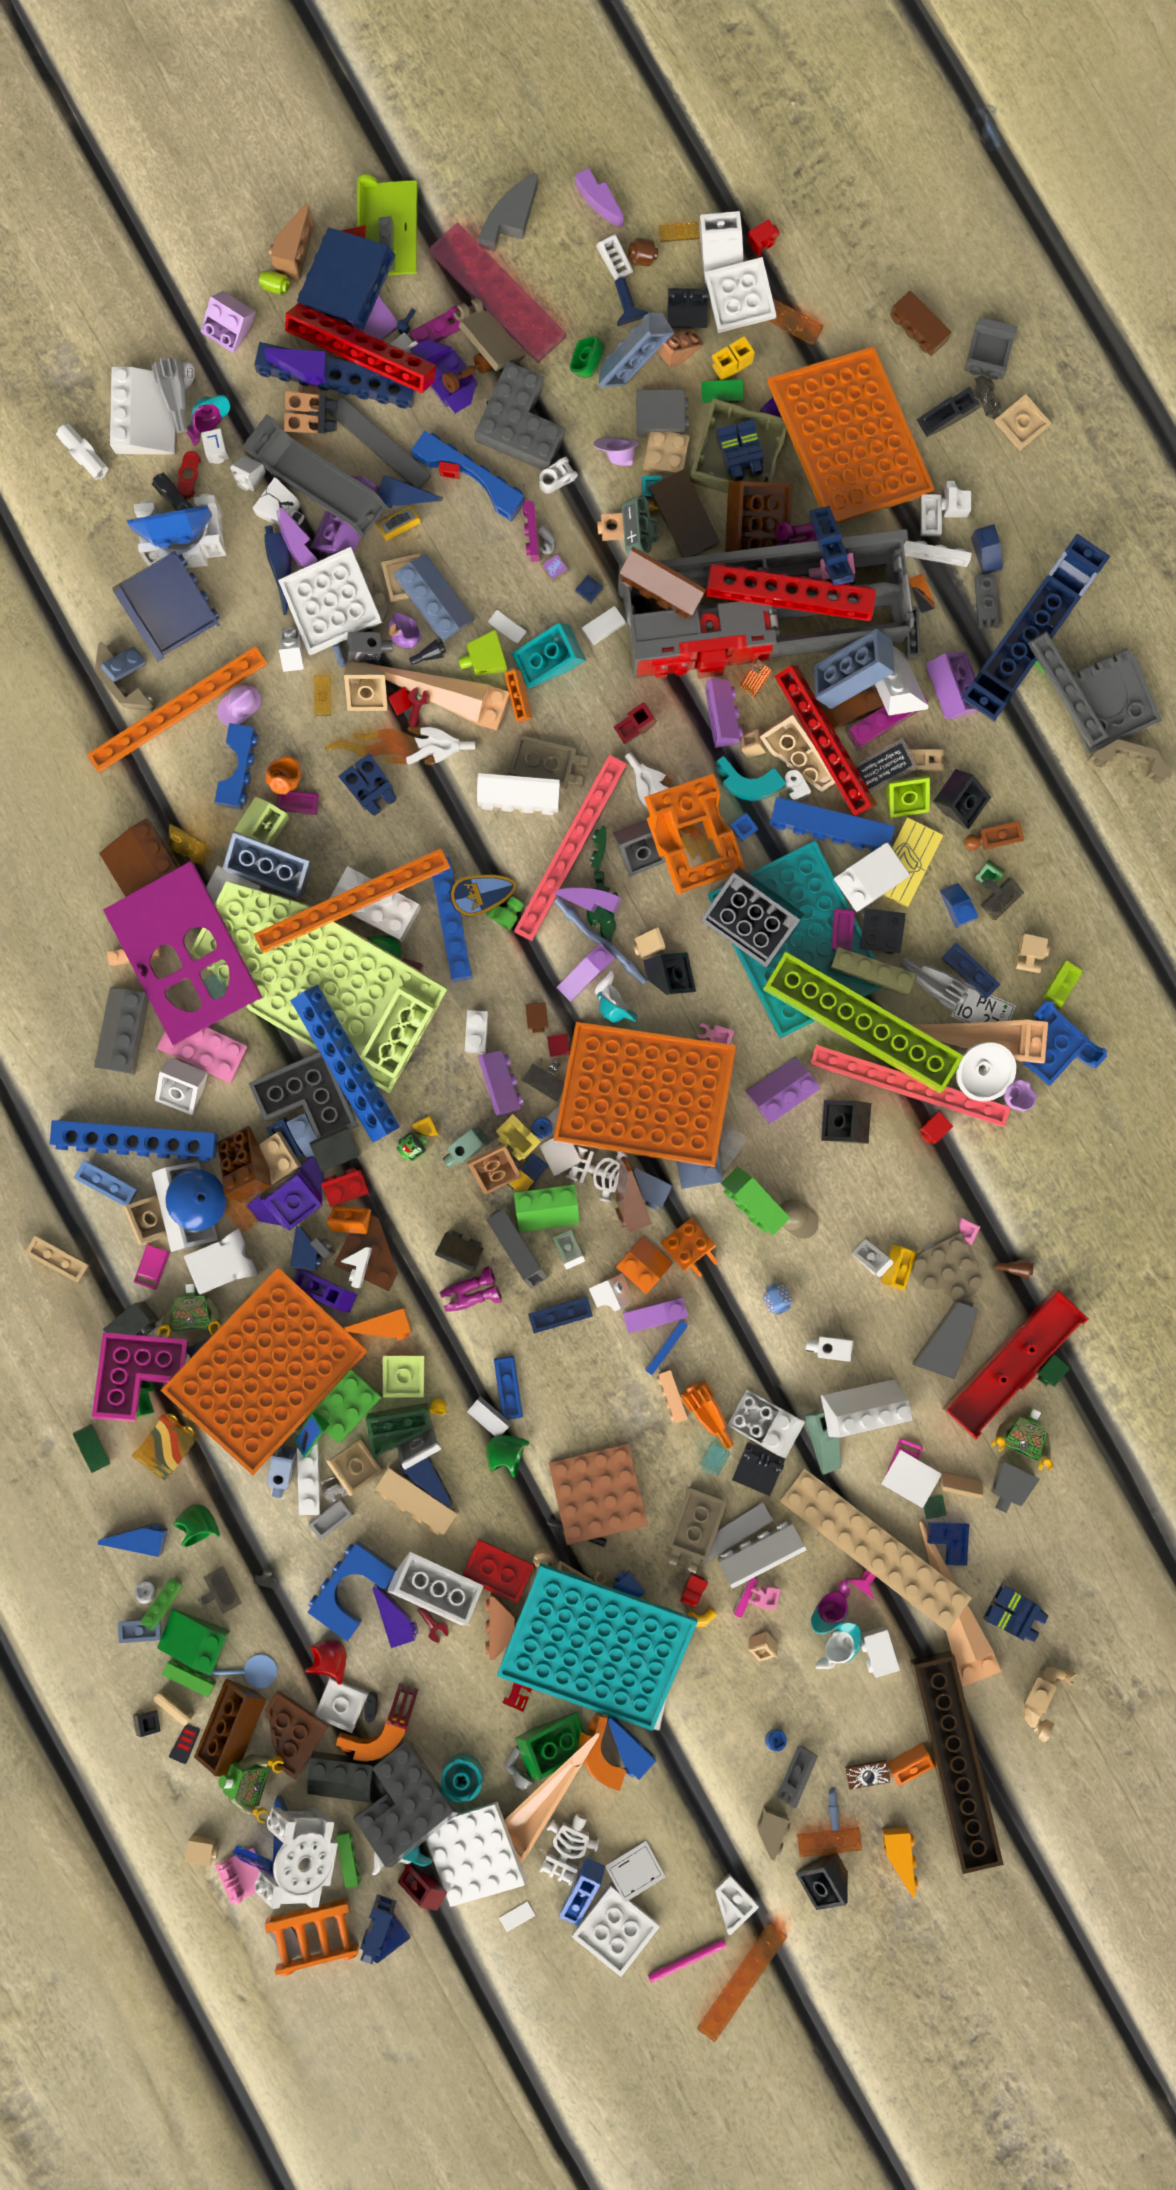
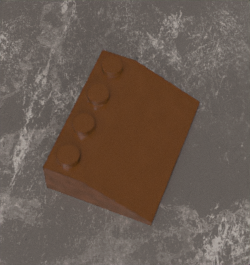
[725,481,793,552]
[99,818,179,897]

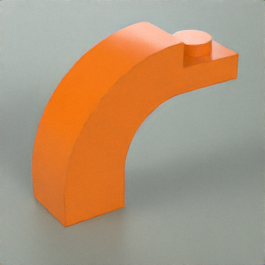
[336,1712,406,1761]
[579,1714,626,1791]

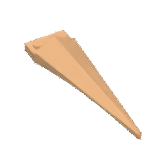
[352,661,510,731]
[910,1020,1048,1063]
[919,1521,1001,1687]
[504,1731,600,1864]

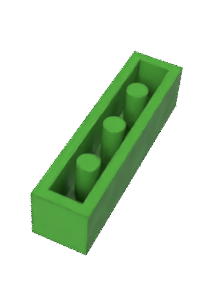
[140,1578,183,1631]
[162,1660,216,1697]
[336,1830,361,1889]

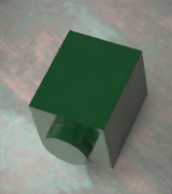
[1035,1354,1070,1387]

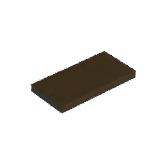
[649,469,720,558]

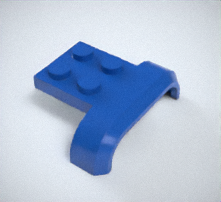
[1022,1001,1107,1086]

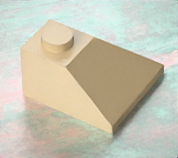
[344,663,388,711]

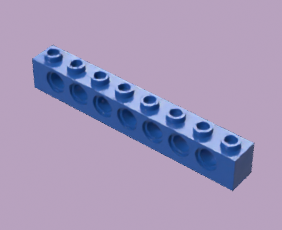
[290,984,400,1143]
[49,1120,219,1162]

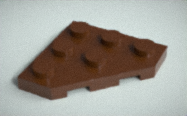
[334,1214,398,1291]
[265,1690,329,1780]

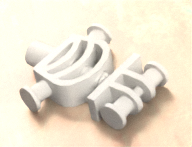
[566,1146,628,1202]
[539,1814,599,1886]

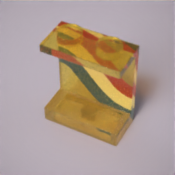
[132,1414,198,1480]

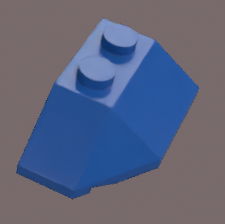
[127,505,212,548]

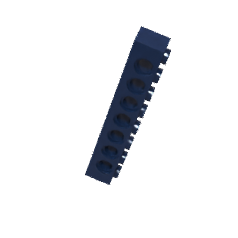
[254,342,416,409]

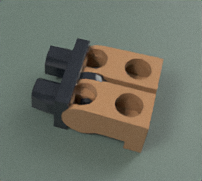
[284,391,338,434]

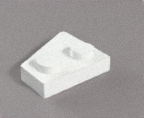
[715,1874,759,1935]

